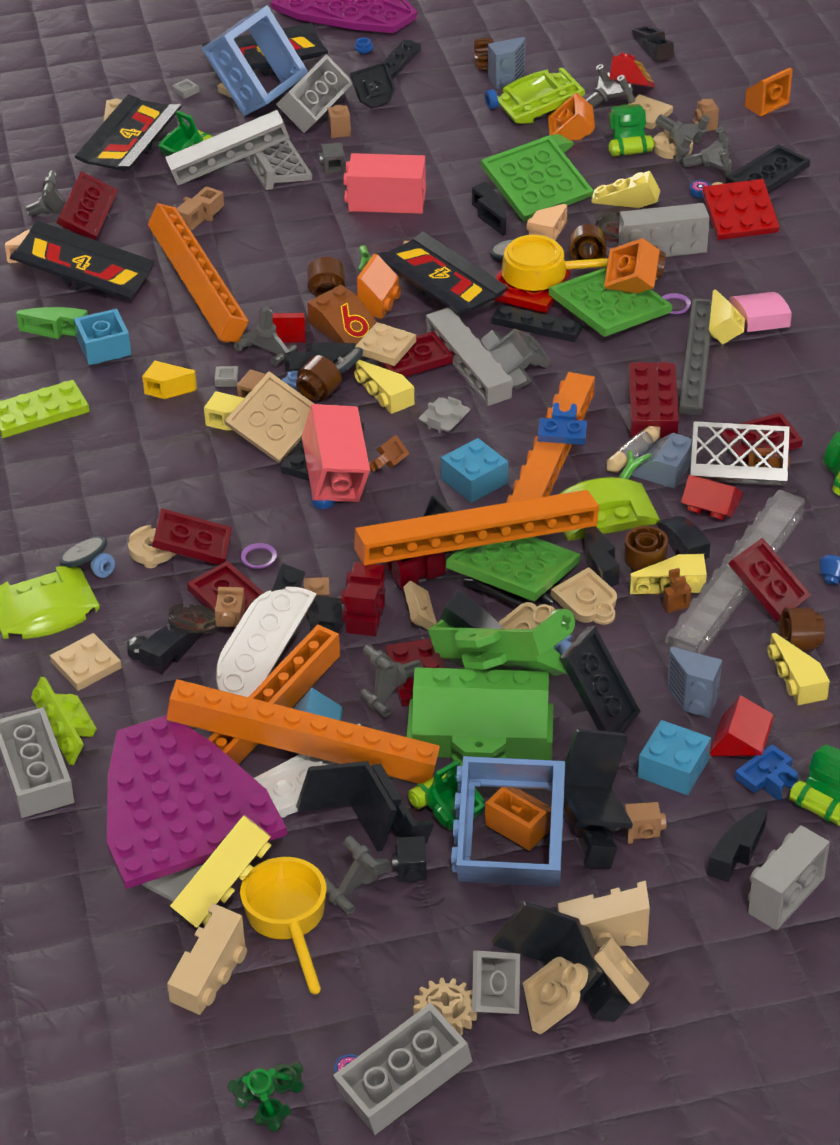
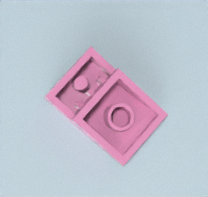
[729,292,792,332]

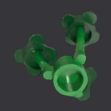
[227,1062,304,1131]

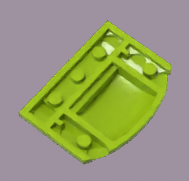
[497,68,585,124]
[560,477,660,541]
[0,566,100,639]

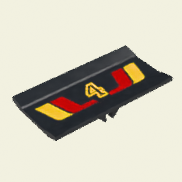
[202,23,328,76]
[75,94,182,171]
[10,220,154,301]
[376,232,508,314]

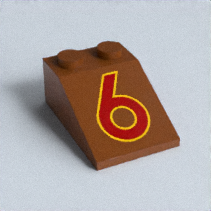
[307,285,377,345]

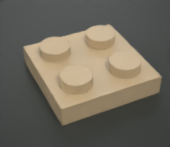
[355,323,416,366]
[50,633,122,691]

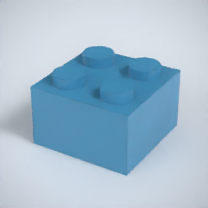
[74,309,132,365]
[441,438,508,503]
[638,720,711,795]

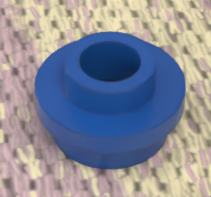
[354,37,373,54]

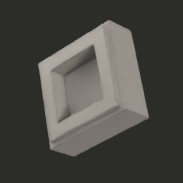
[172,79,200,99]
[214,366,239,387]

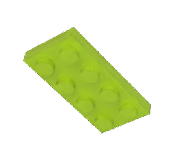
[0,380,90,438]

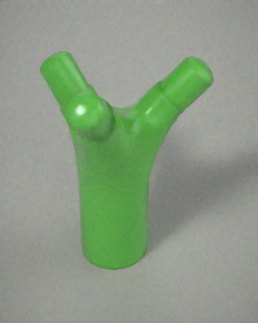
[358,245,371,271]
[619,450,651,479]

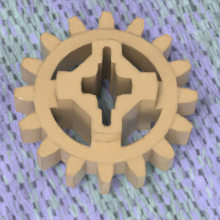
[413,978,477,1035]

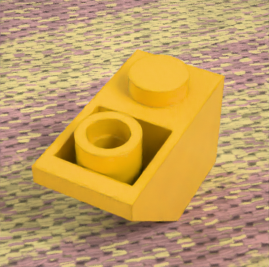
[142,361,197,399]

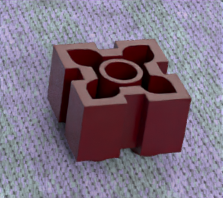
[382,552,446,589]
[341,562,386,636]

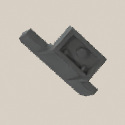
[481,329,552,390]

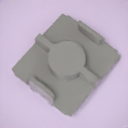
[418,396,471,434]

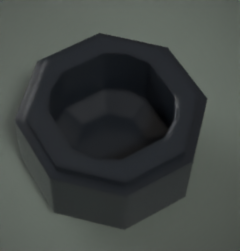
[127,636,148,660]

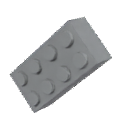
[276,54,353,133]
[618,203,710,257]
[0,707,75,818]
[333,1003,473,1135]

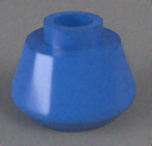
[819,555,840,585]

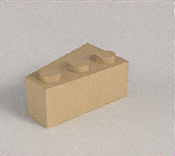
[558,881,650,947]
[167,903,247,1015]

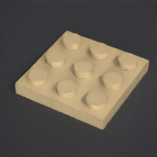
[225,372,314,464]

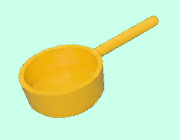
[501,235,608,291]
[240,857,326,995]

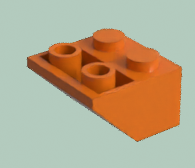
[485,787,552,851]

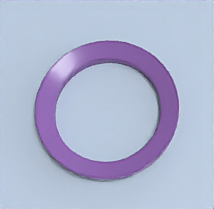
[662,293,691,314]
[241,543,277,569]

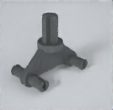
[586,64,636,108]
[655,114,710,163]
[683,127,733,179]
[26,170,66,216]
[234,306,297,366]
[360,645,424,718]
[325,836,391,915]

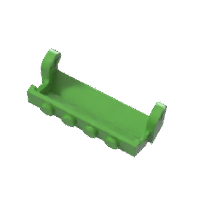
[428,609,575,676]
[407,668,553,766]

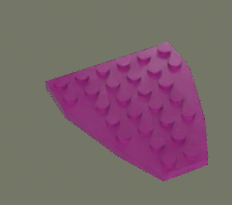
[270,0,417,33]
[107,715,287,889]

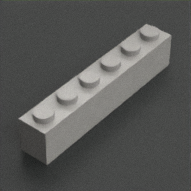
[165,110,289,186]
[426,308,514,406]

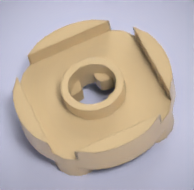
[653,130,693,159]
[128,525,176,568]

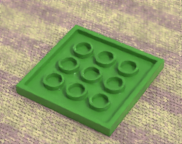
[480,135,594,222]
[548,267,672,337]
[446,537,581,601]

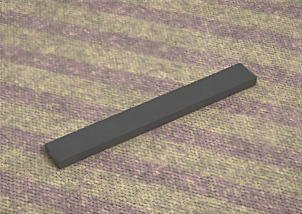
[679,298,712,415]

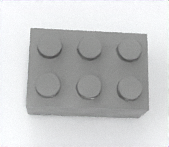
[748,825,830,930]

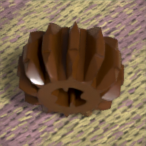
[474,37,493,70]

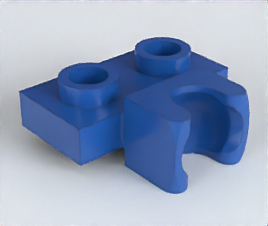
[538,402,587,445]
[735,744,798,800]

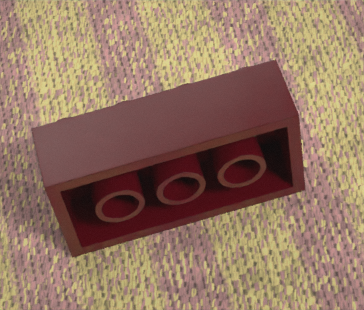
[628,362,679,442]

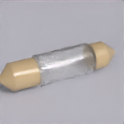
[606,426,660,473]

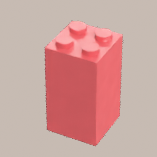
[344,153,426,214]
[302,404,370,502]

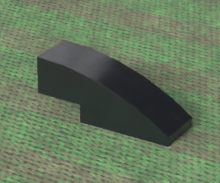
[632,25,675,61]
[472,182,506,236]
[285,343,356,371]
[656,516,711,559]
[584,526,620,587]
[440,590,504,629]
[138,621,205,671]
[707,807,768,882]

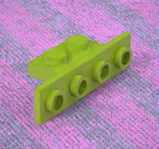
[31,677,97,765]

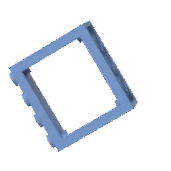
[201,5,308,116]
[451,756,565,887]

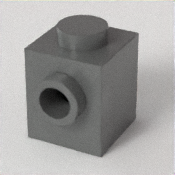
[318,143,345,175]

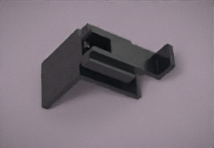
[564,729,633,869]
[296,761,434,851]
[492,901,630,1022]

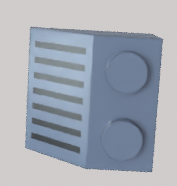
[488,37,526,89]
[631,433,692,489]
[667,647,722,718]

